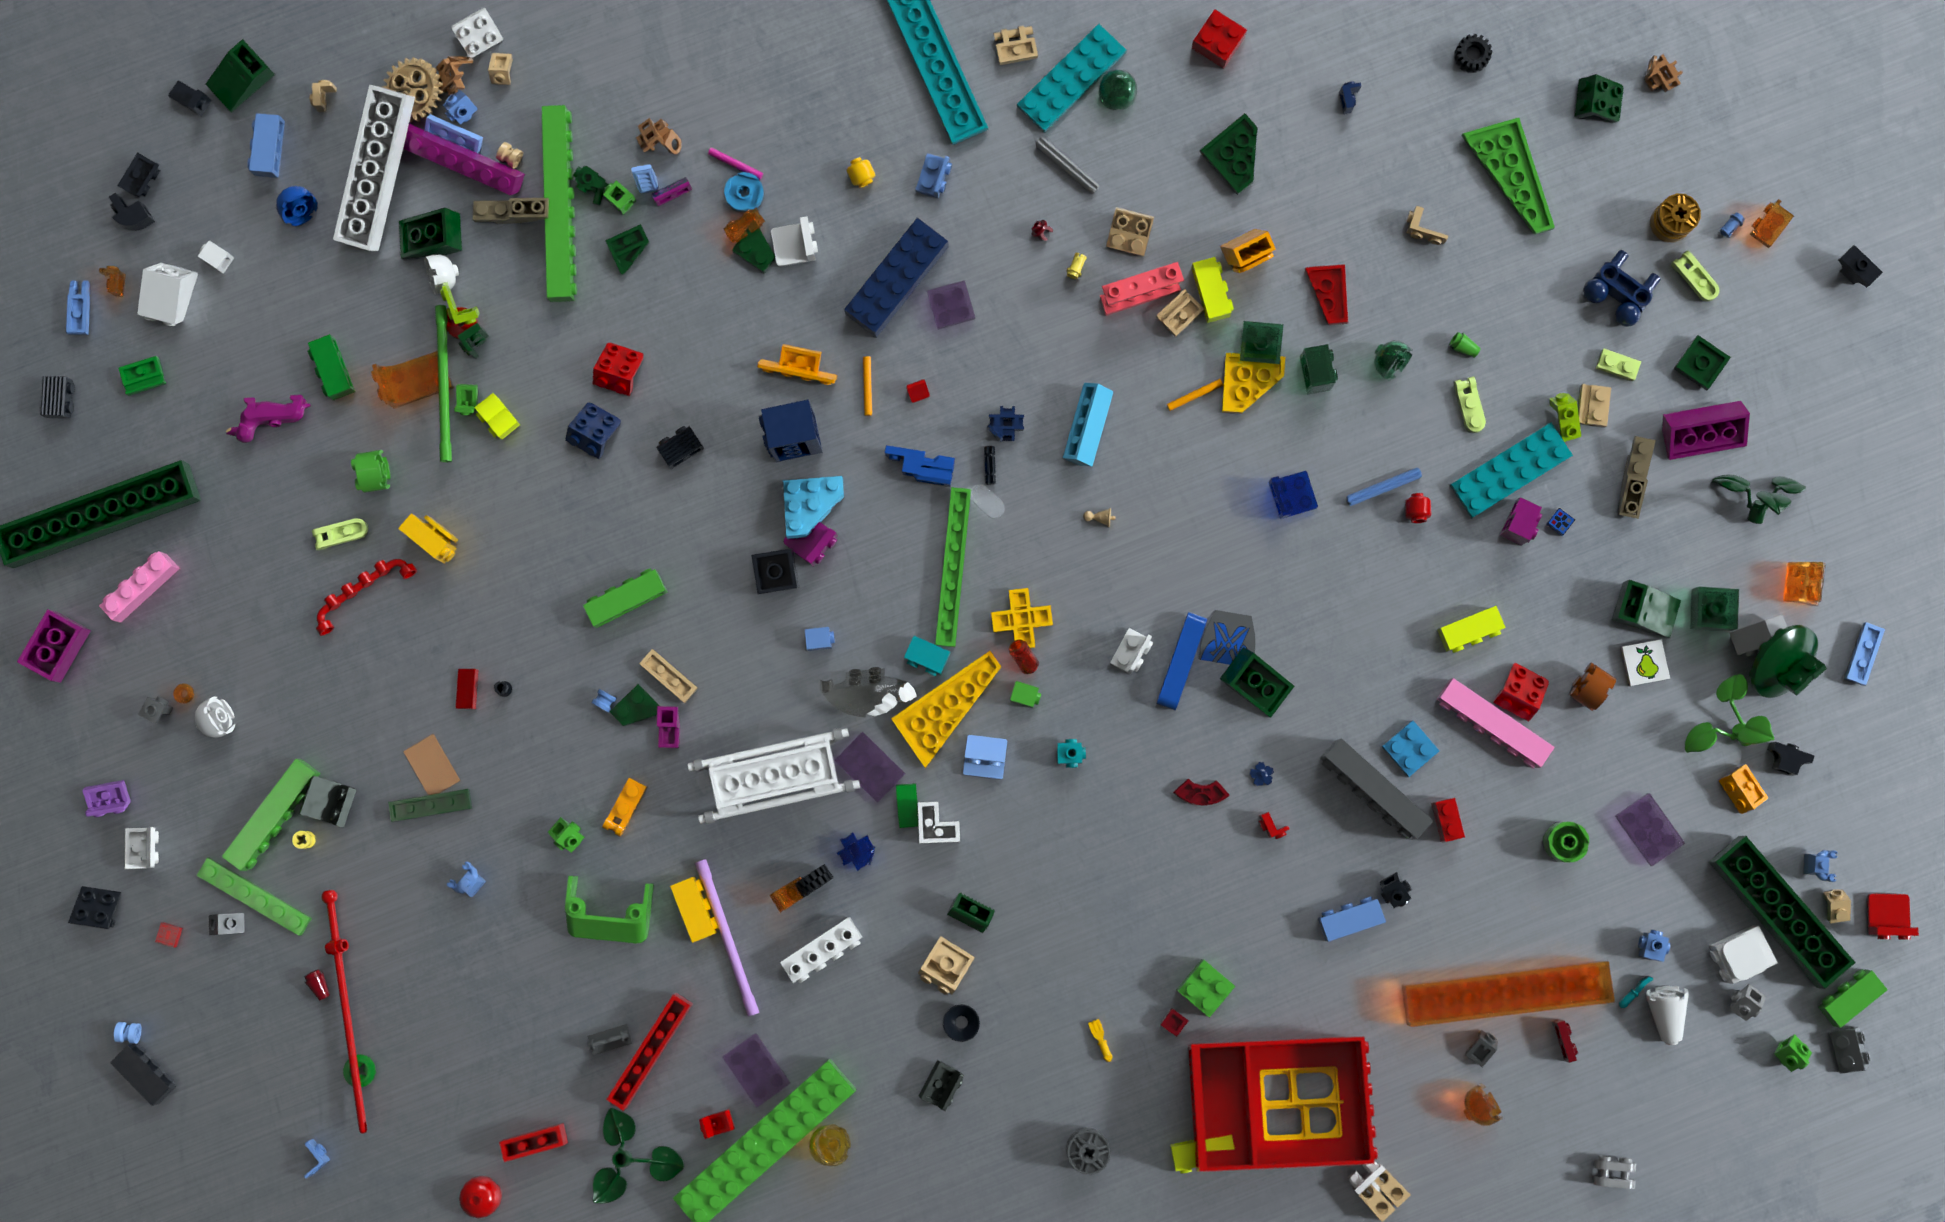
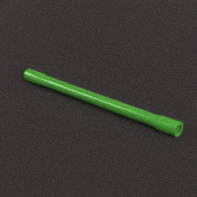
[435,305,452,463]

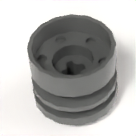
[1066,1127,1110,1175]

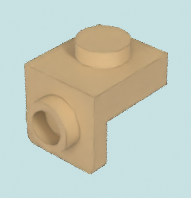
[310,80,337,112]
[1823,889,1851,924]

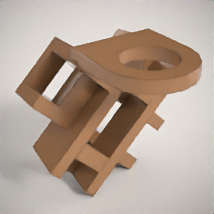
[1644,54,1683,92]
[436,56,473,95]
[636,118,682,154]

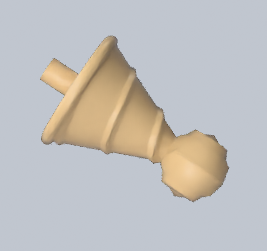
[1083,508,1116,527]

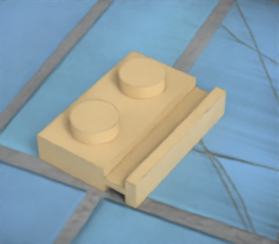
[1156,289,1205,337]
[1578,384,1611,428]

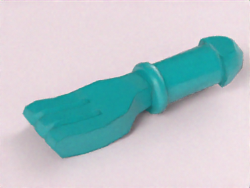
[1619,976,1653,1009]

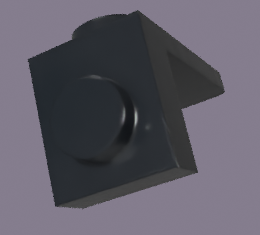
[168,81,212,116]

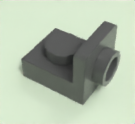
[1466,1030,1498,1067]

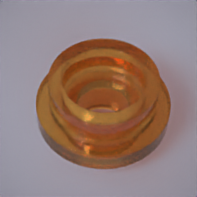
[173,683,194,704]

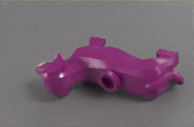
[226,395,311,443]

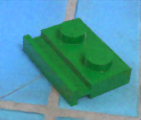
[118,356,166,396]

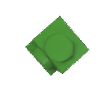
[603,180,636,215]

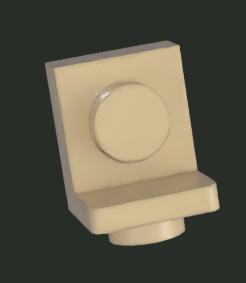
[488,53,513,85]

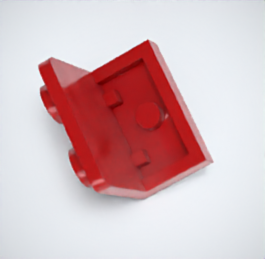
[593,343,644,396]
[1493,663,1549,722]
[1867,894,1919,940]

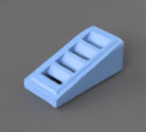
[631,164,658,193]

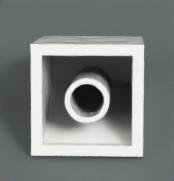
[137,263,198,326]

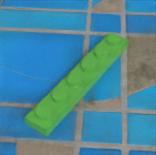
[197,858,312,936]

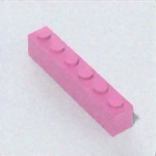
[1437,678,1555,769]

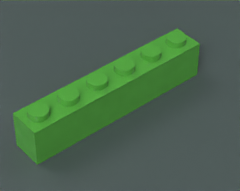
[222,758,321,871]

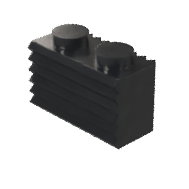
[40,376,75,419]
[656,426,704,469]

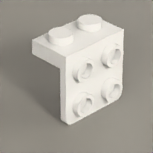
[771,216,818,267]
[124,827,159,869]

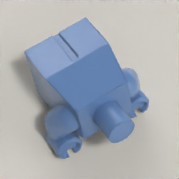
[1803,850,1838,882]
[447,862,486,897]

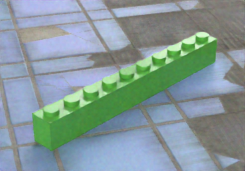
[542,105,577,302]

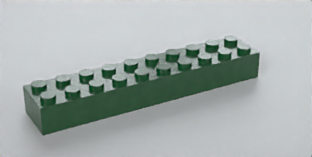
[0,460,202,568]

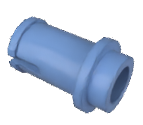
[1719,212,1745,238]

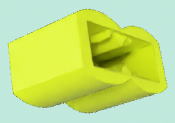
[475,393,520,440]

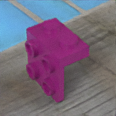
[783,522,838,566]

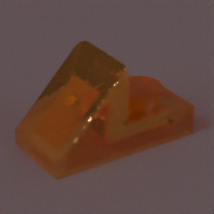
[769,877,805,912]

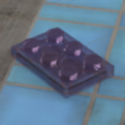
[835,732,906,802]
[1615,793,1685,866]
[722,1033,791,1107]

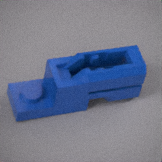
[885,445,955,487]

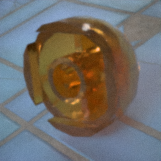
[1464,1083,1503,1126]

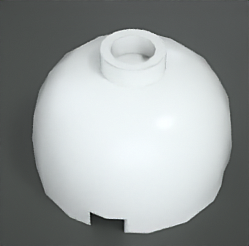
[424,254,459,295]
[195,696,235,738]

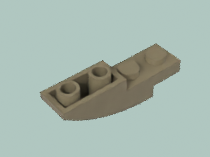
[473,198,549,224]
[1618,436,1656,519]

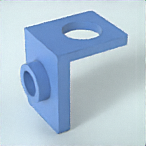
[304,1139,330,1178]

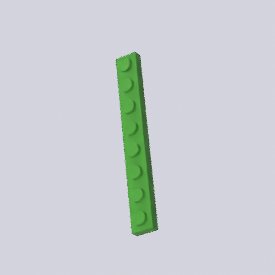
[935,487,971,647]

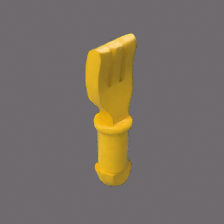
[1088,1019,1112,1062]

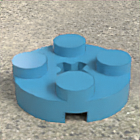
[724,172,764,213]

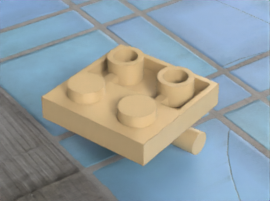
[1106,207,1154,256]

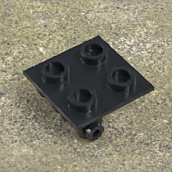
[68,886,121,929]

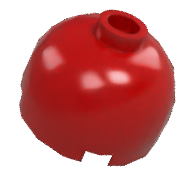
[459,1176,502,1218]

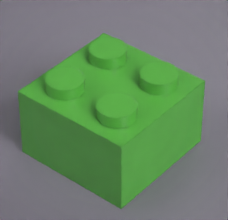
[1176,959,1235,1018]

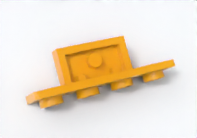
[757,344,838,385]

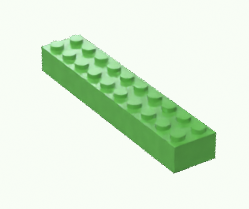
[673,1059,857,1222]

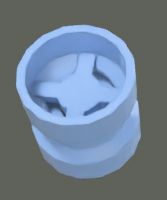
[114,1022,142,1044]

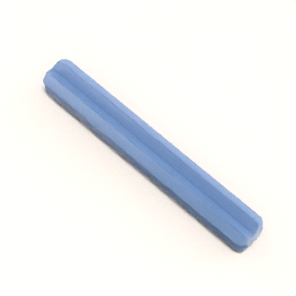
[1346,468,1422,506]

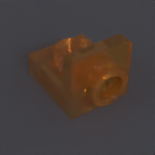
[99,266,126,297]

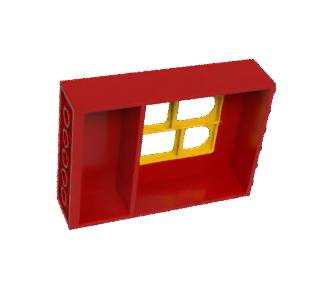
[1188,1036,1378,1172]

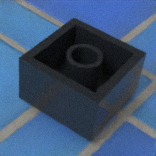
[751,548,799,594]

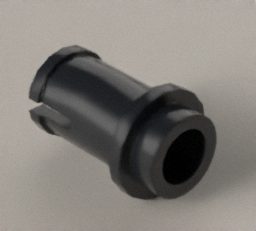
[494,681,513,697]

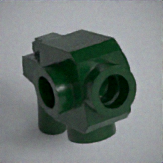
[573,166,609,205]

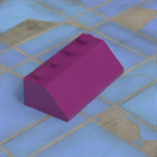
[1662,401,1750,460]

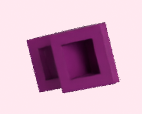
[657,706,680,748]

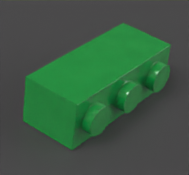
[307,334,356,401]

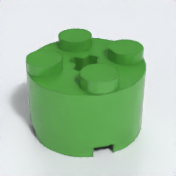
[351,450,391,493]
[1543,822,1589,863]

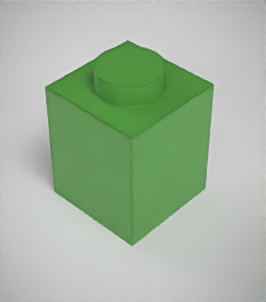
[1010,681,1041,708]

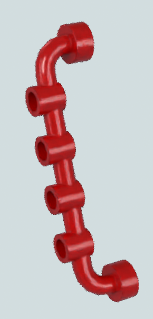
[316,559,417,636]

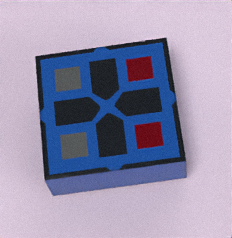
[1546,508,1575,536]

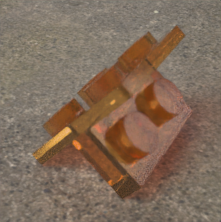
[1784,562,1826,606]

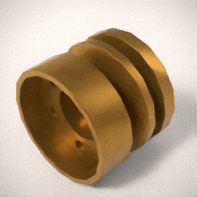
[1650,193,1701,243]

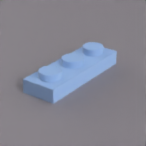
[425,114,483,154]
[1844,622,1885,686]

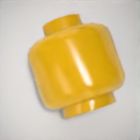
[847,157,875,188]

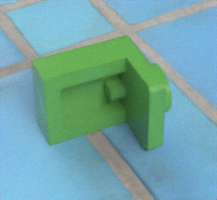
[454,384,478,415]

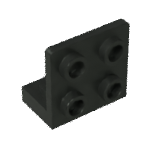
[299,776,357,828]

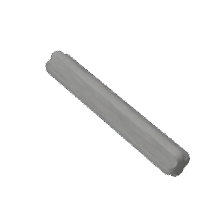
[1036,137,1099,194]

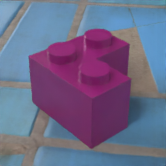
[1499,497,1542,546]

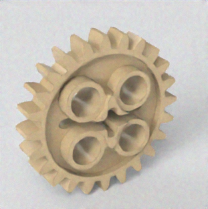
[383,57,443,122]

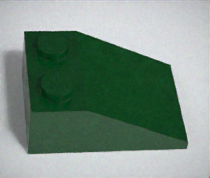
[399,207,462,259]
[1220,647,1294,718]

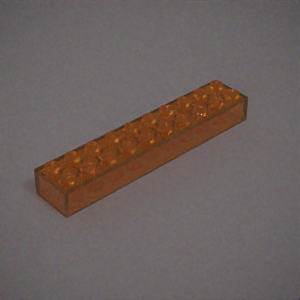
[1401,960,1615,1027]

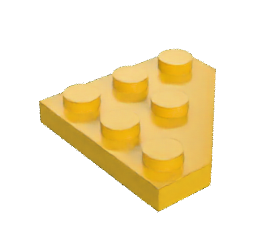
[1222,353,1285,414]

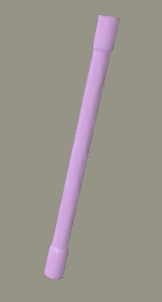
[695,859,760,1017]

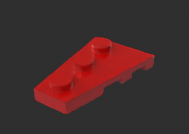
[1305,264,1348,325]

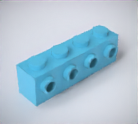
[1063,383,1114,467]

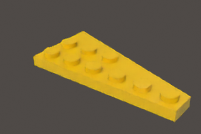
[891,651,1001,768]

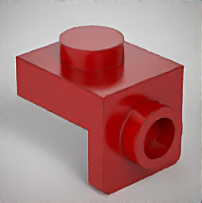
[1258,812,1289,839]
[699,1109,735,1139]

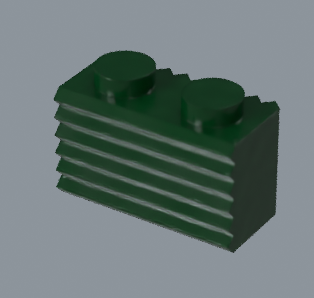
[947,892,995,933]

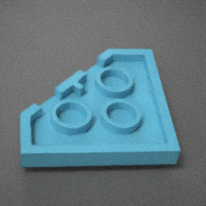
[783,476,844,539]

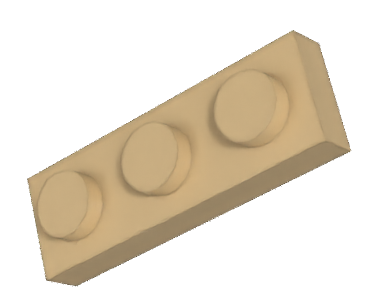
[639,649,698,703]

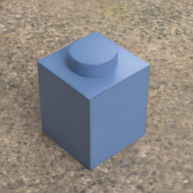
[805,627,835,651]

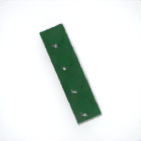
[388,789,472,822]

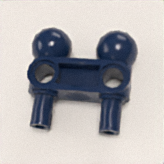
[1583,250,1661,327]

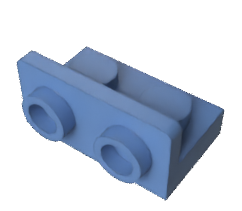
[916,153,952,198]

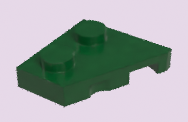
[732,220,775,274]
[605,224,650,275]
[609,684,660,726]

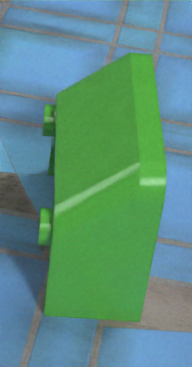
[565,876,654,944]

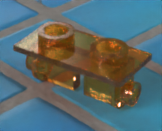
[723,208,765,243]

